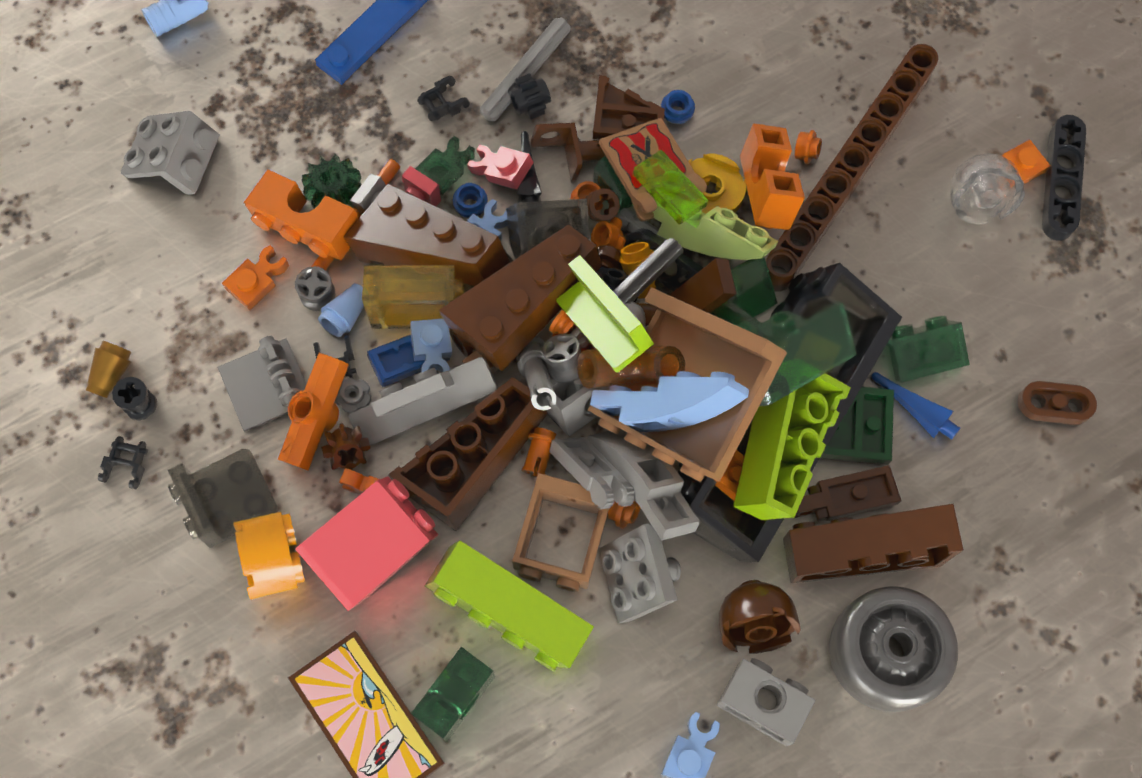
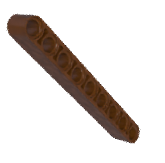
[761,44,939,292]

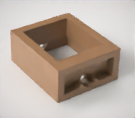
[512,473,609,592]

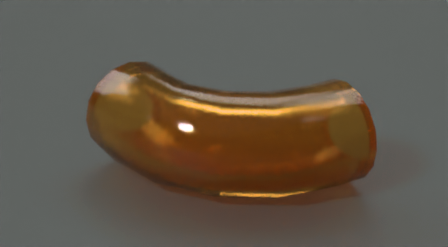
[577,346,686,389]

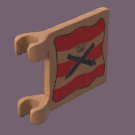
[599,118,707,222]

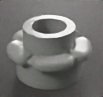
[335,378,371,413]

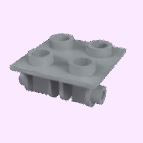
[217,336,306,432]

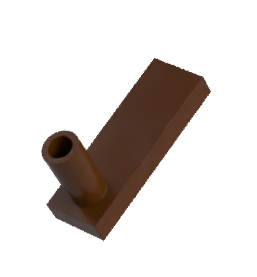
[636,258,737,326]

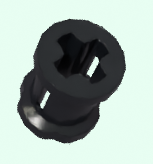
[112,377,157,421]

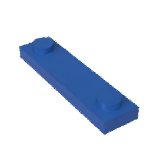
[315,0,428,85]

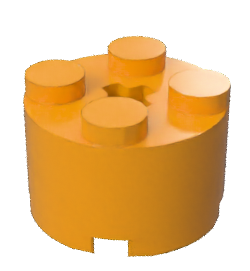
[233,511,305,600]

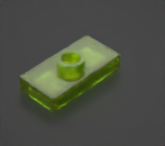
[633,150,709,225]

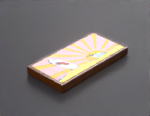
[288,631,445,778]

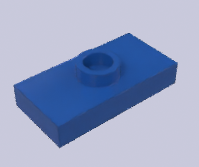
[367,334,450,388]

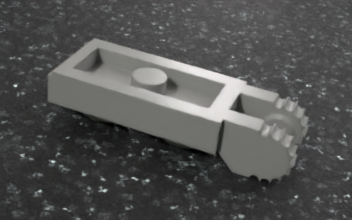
[549,437,635,509]

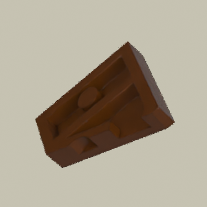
[592,75,665,140]

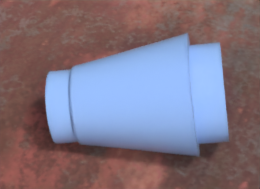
[318,283,370,337]

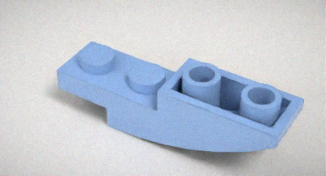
[590,371,749,432]

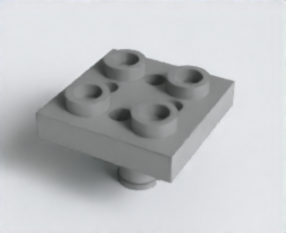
[599,523,681,623]

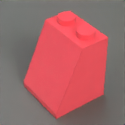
[295,476,439,611]

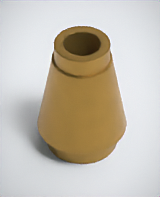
[86,341,131,398]

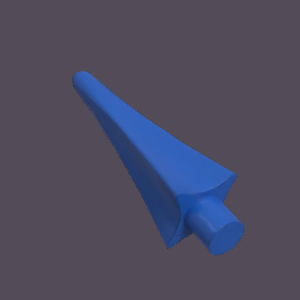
[871,372,961,440]

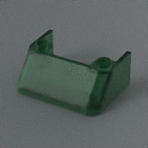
[710,257,857,406]

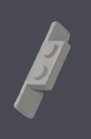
[349,357,498,446]

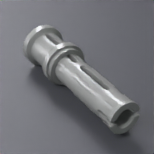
[516,336,557,411]

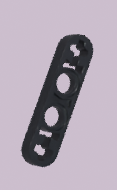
[1042,115,1086,241]

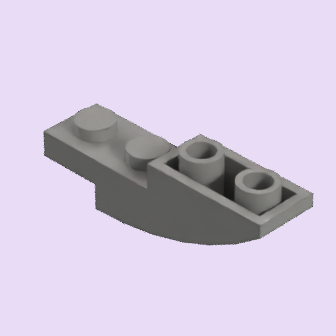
[587,429,700,540]

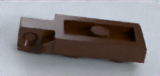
[794,465,902,521]

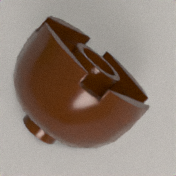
[719,580,801,654]

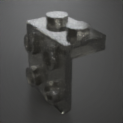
[168,449,278,548]

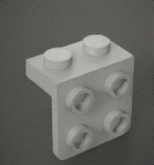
[121,111,220,195]

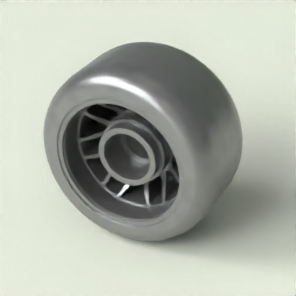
[829,586,958,712]

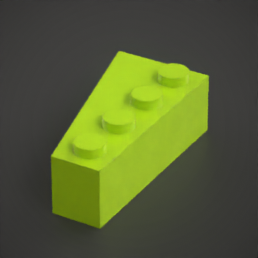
[733,357,851,520]
[424,540,594,671]

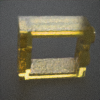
[362,266,464,329]

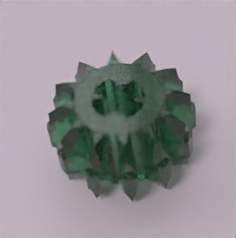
[302,154,362,209]

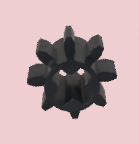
[509,73,551,120]

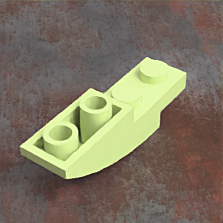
[632,187,778,260]

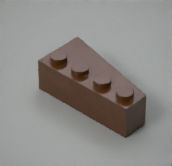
[439,225,602,372]
[783,503,964,583]

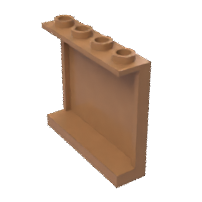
[588,287,787,482]

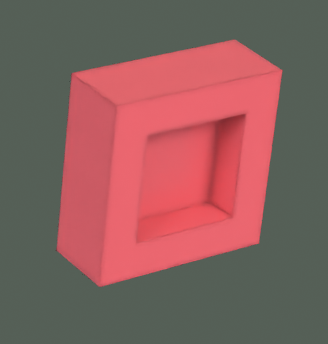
[402,166,441,207]

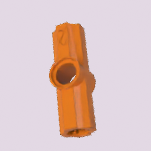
[278,353,349,470]

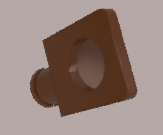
[531,123,609,181]

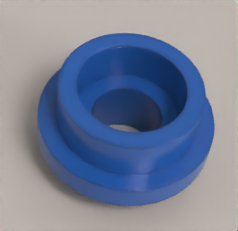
[661,90,695,124]
[453,183,488,218]

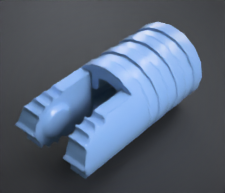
[141,0,209,37]

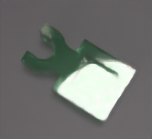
[415,136,475,195]

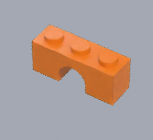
[740,123,805,230]
[244,169,359,261]

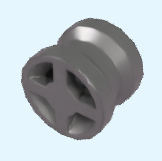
[295,266,336,311]
[542,334,586,382]

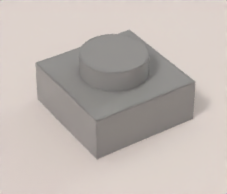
[350,174,386,215]

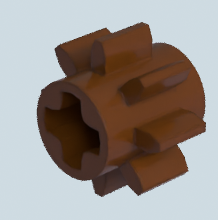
[321,423,371,470]

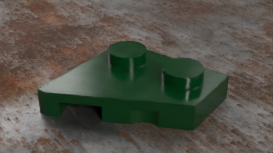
[820,386,894,465]

